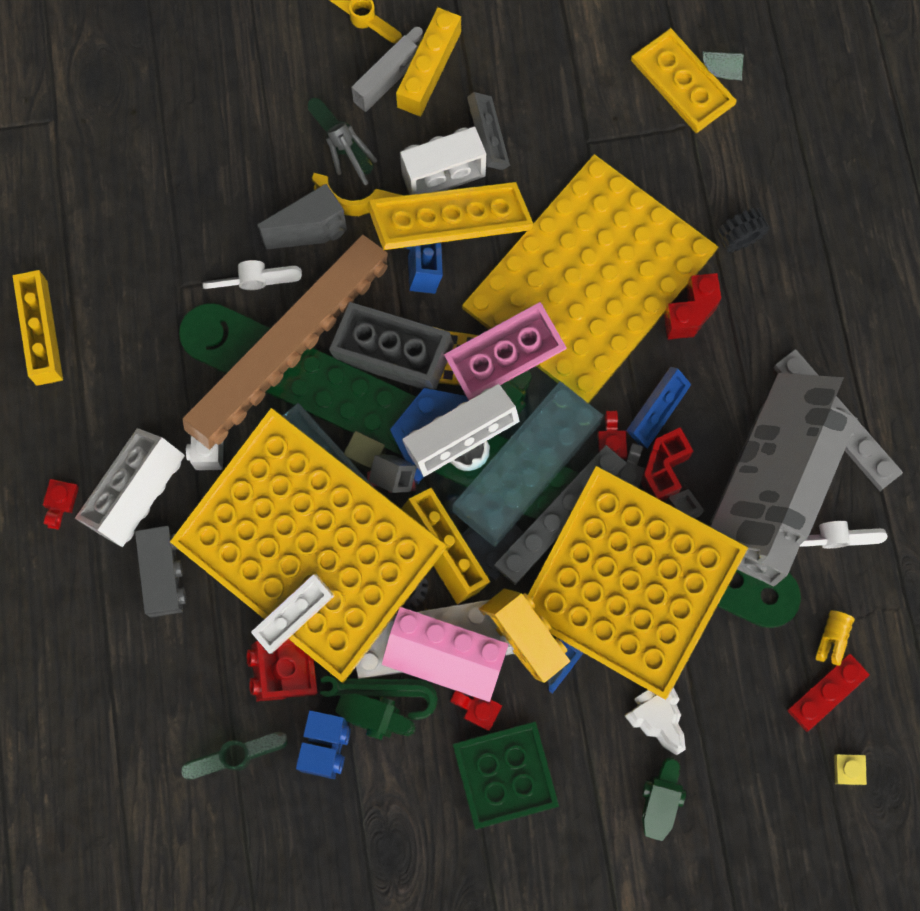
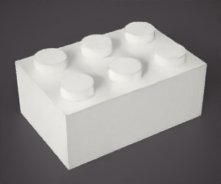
[400,126,486,195]

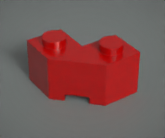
[664,273,721,340]
[641,427,693,501]

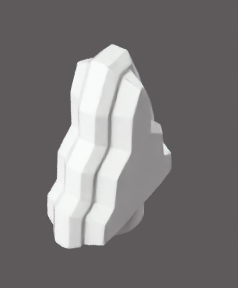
[624,687,686,755]

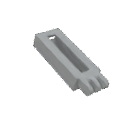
[351,27,423,112]

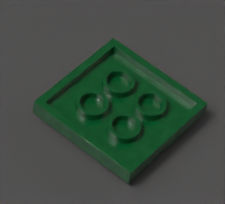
[453,722,559,830]

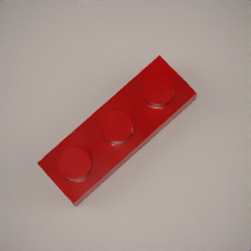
[787,654,870,732]

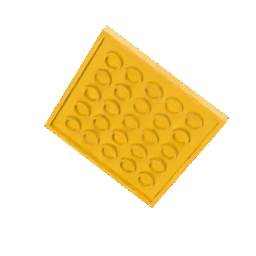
[528,466,749,700]

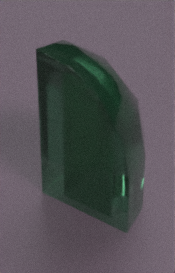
[702,51,744,80]

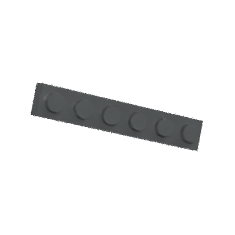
[494,445,627,585]

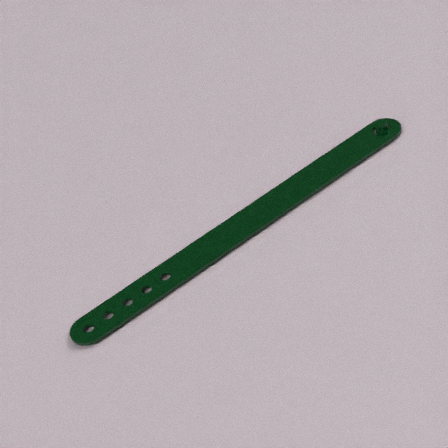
[179,304,801,628]

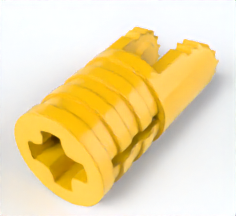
[815,611,855,666]

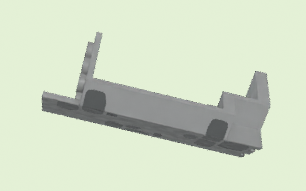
[710,373,858,587]

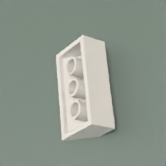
[75,428,185,547]

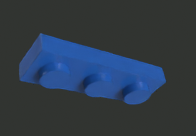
[626,367,691,449]

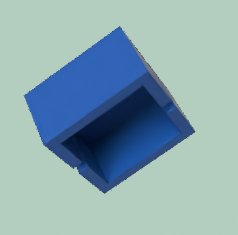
[296,710,351,779]

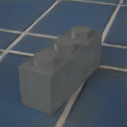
[135,526,187,618]

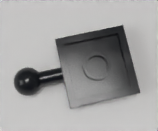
[443,493,524,582]

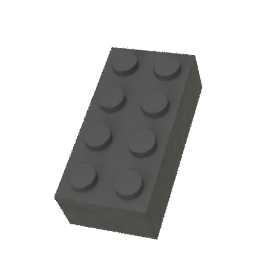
[329,302,454,390]

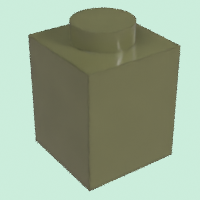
[343,431,386,472]

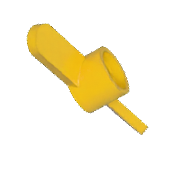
[329,0,402,43]

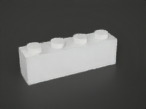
[402,384,520,477]

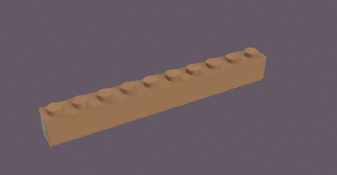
[183,235,388,450]

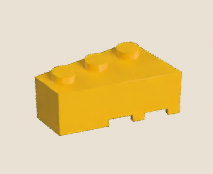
[479,588,570,683]

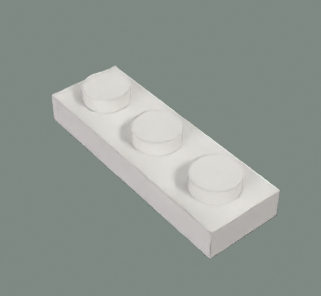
[251,574,335,654]

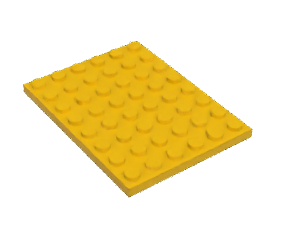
[462,154,718,406]
[170,408,448,682]

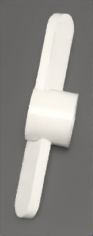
[202,260,302,290]
[800,521,887,549]

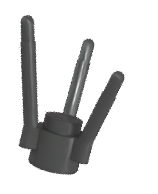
[326,122,377,185]

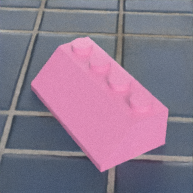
[444,302,567,400]
[382,607,509,702]

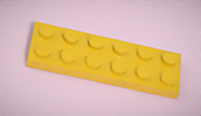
[367,182,533,250]

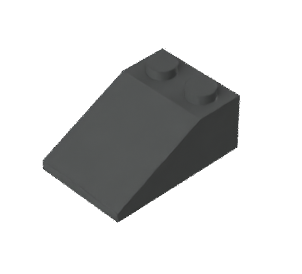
[258,184,347,249]

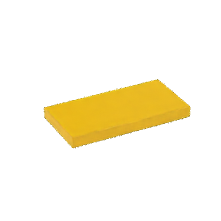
[631,28,737,133]

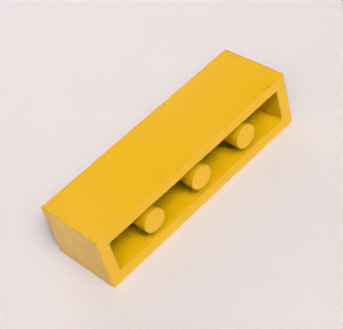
[396,8,461,117]
[13,270,63,386]
[401,488,490,605]

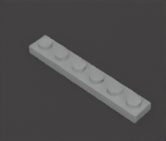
[774,349,903,491]

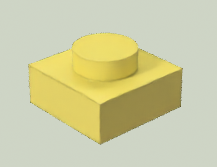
[834,754,867,785]

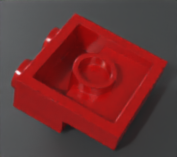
[246,639,317,702]

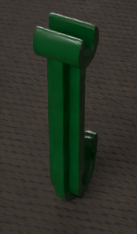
[320,676,438,720]

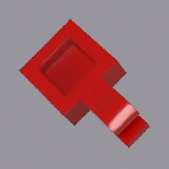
[598,411,627,459]
[43,479,79,530]
[450,690,502,732]

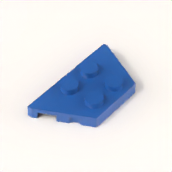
[390,388,469,484]

